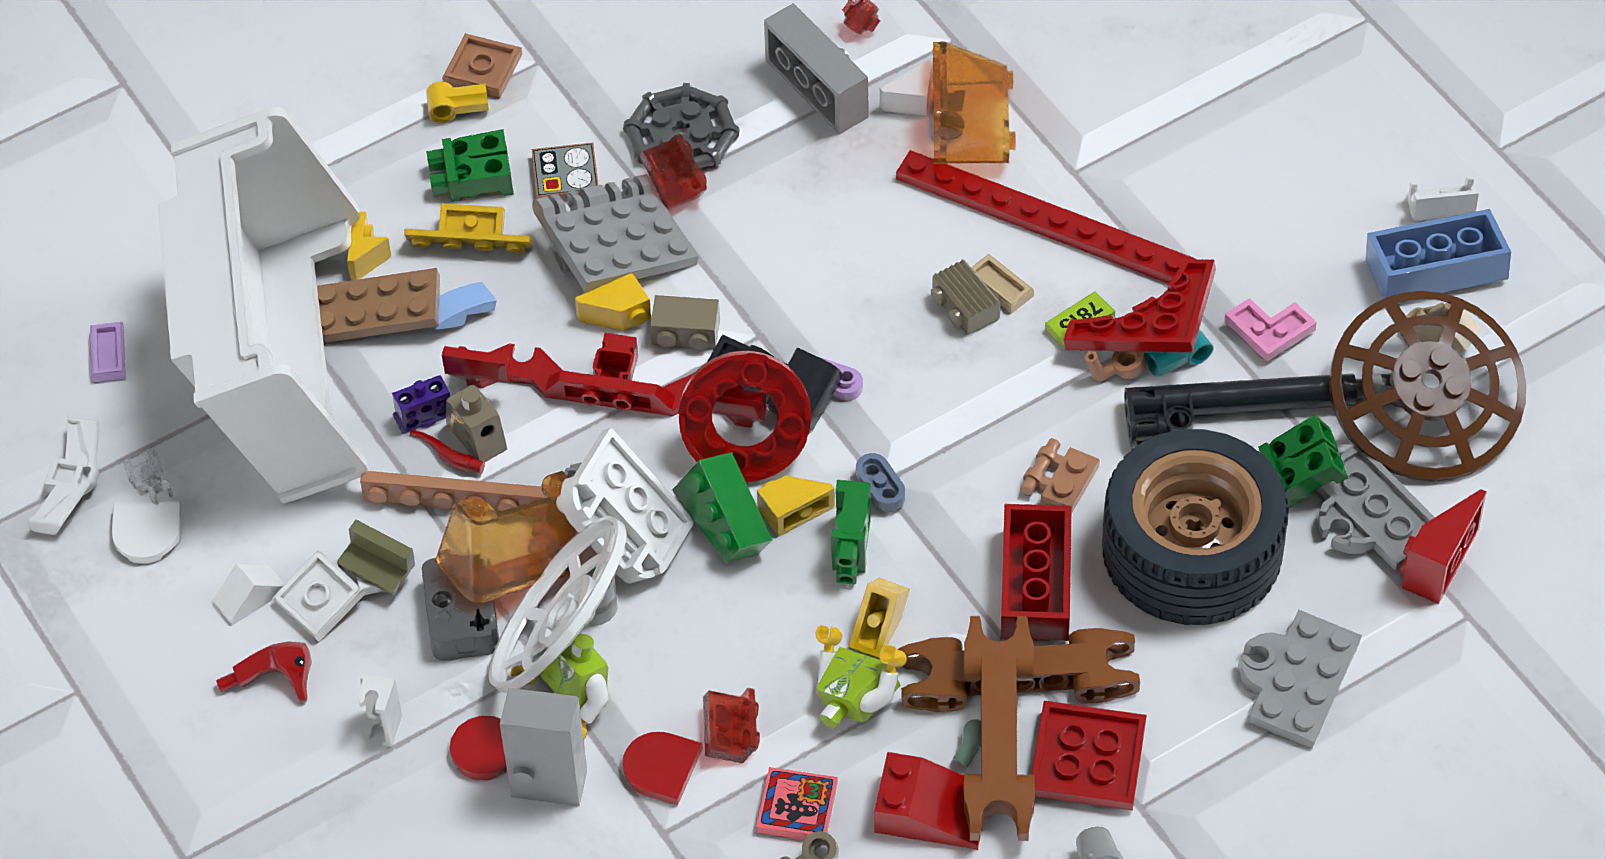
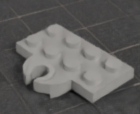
[1316,446,1435,571]
[1238,610,1362,749]

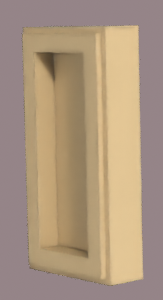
[971,254,1034,314]

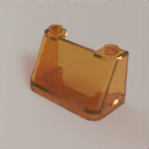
[932,41,1016,164]
[435,471,576,603]

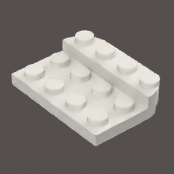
[556,428,695,584]

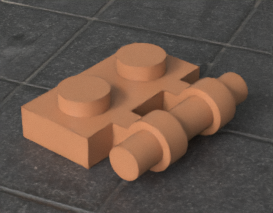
[1020,438,1100,512]

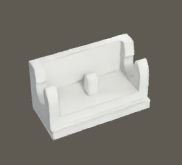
[1407,177,1479,222]
[358,673,402,747]

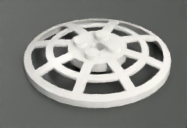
[488,516,627,693]

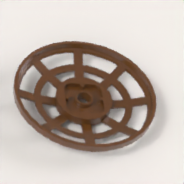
[1329,291,1526,482]

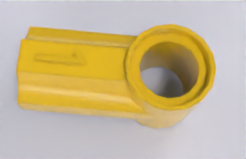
[426,82,489,123]

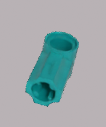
[1144,329,1214,376]

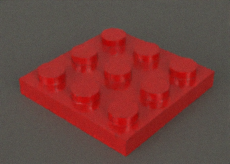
[1031,701,1147,811]

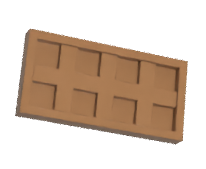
[317,268,440,343]

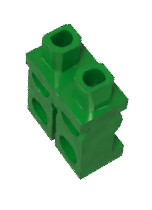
[426,129,514,202]
[1258,415,1348,507]
[831,480,871,585]

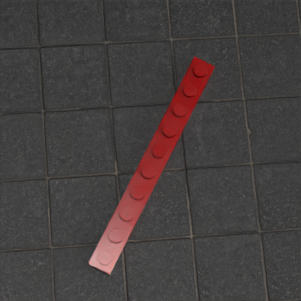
[896,150,1196,283]

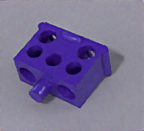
[392,375,450,434]

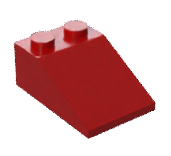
[1400,489,1487,604]
[874,752,984,850]

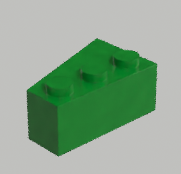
[672,452,772,563]

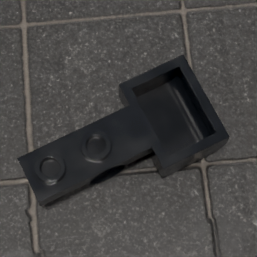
[707,334,843,431]

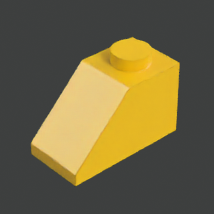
[575,273,651,331]
[757,475,835,537]
[848,577,910,658]

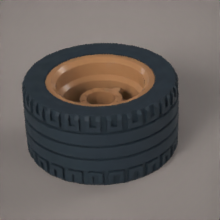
[1102,429,1289,625]

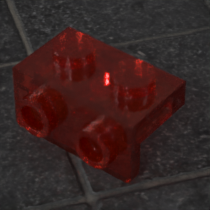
[640,133,707,210]
[703,688,760,764]

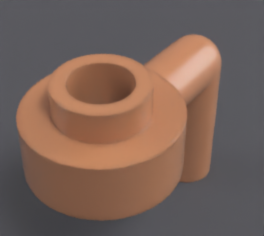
[1085,351,1146,381]

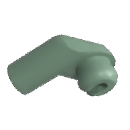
[953,719,981,767]

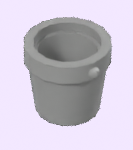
[1076,826,1123,859]

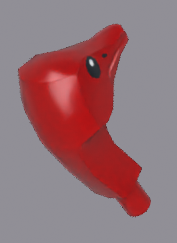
[216,641,312,703]

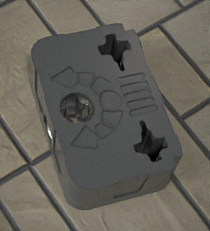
[421,552,499,661]

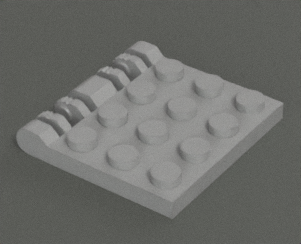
[532,174,699,292]

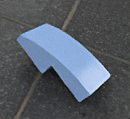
[435,282,497,330]

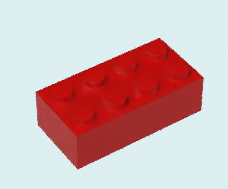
[1000,504,1072,641]

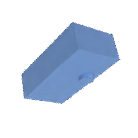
[1365,209,1511,299]

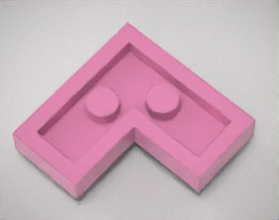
[1224,298,1317,362]

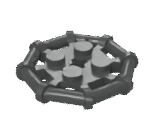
[623,83,740,177]

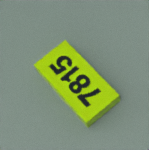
[1045,291,1116,349]

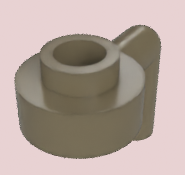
[780,831,839,859]

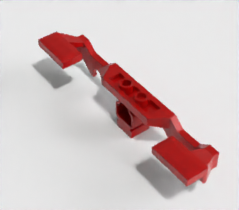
[441,333,767,428]

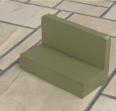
[337,519,415,595]

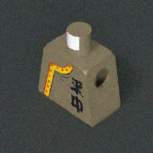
[446,385,508,462]

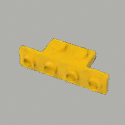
[404,203,533,253]

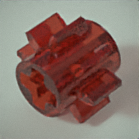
[842,0,881,35]

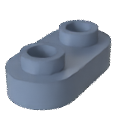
[856,453,905,511]

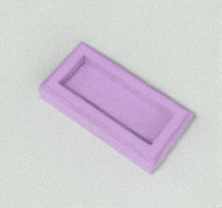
[90,322,126,383]

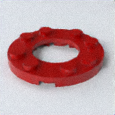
[679,351,811,482]

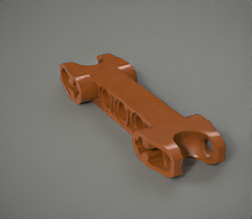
[964,616,1035,841]
[898,628,1140,712]

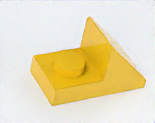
[347,212,391,280]

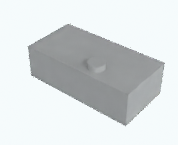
[764,3,869,135]
[500,688,587,806]

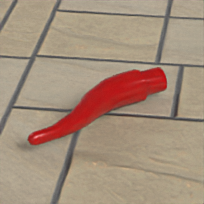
[410,430,485,474]

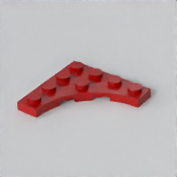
[1063,259,1216,353]

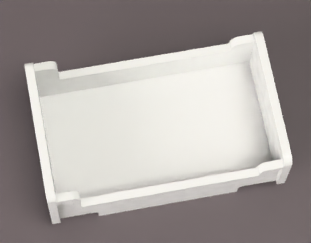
[158,107,367,504]

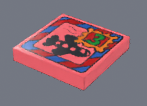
[756,767,838,840]

